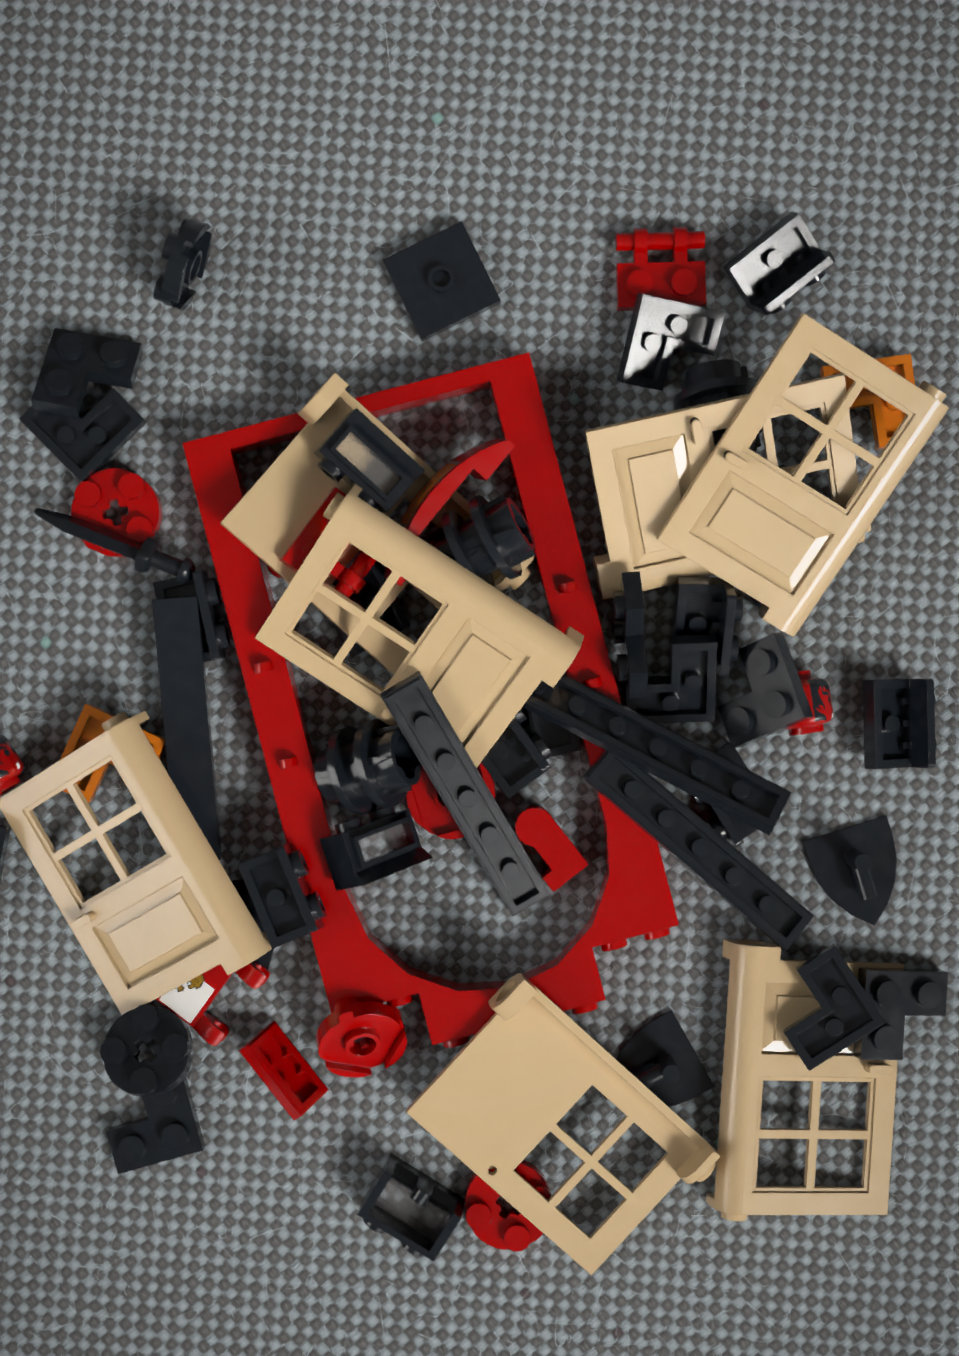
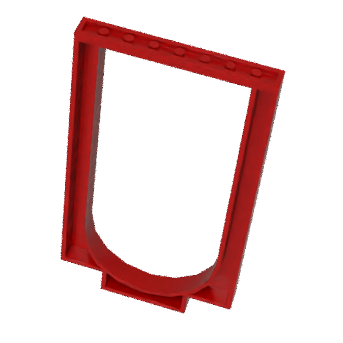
[182,352,679,1048]

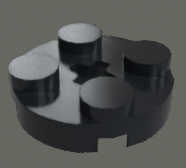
[153,218,212,311]
[100,1004,193,1097]

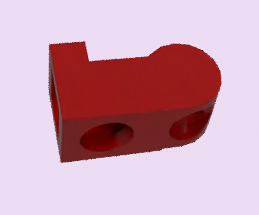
[515,805,589,892]

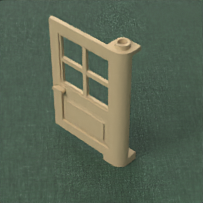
[656,313,949,637]
[220,373,536,675]
[585,373,871,600]
[255,484,584,768]
[0,711,272,1015]
[706,939,904,1221]
[406,973,720,1276]

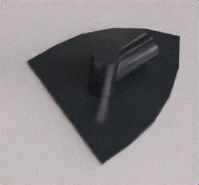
[802,815,897,926]
[604,1010,715,1107]

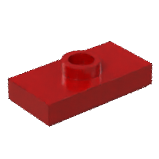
[239,1021,329,1120]

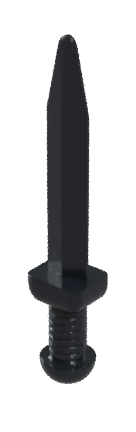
[34,508,196,583]

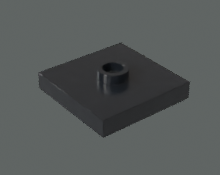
[383,221,501,342]

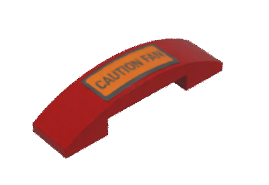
[384,439,515,586]

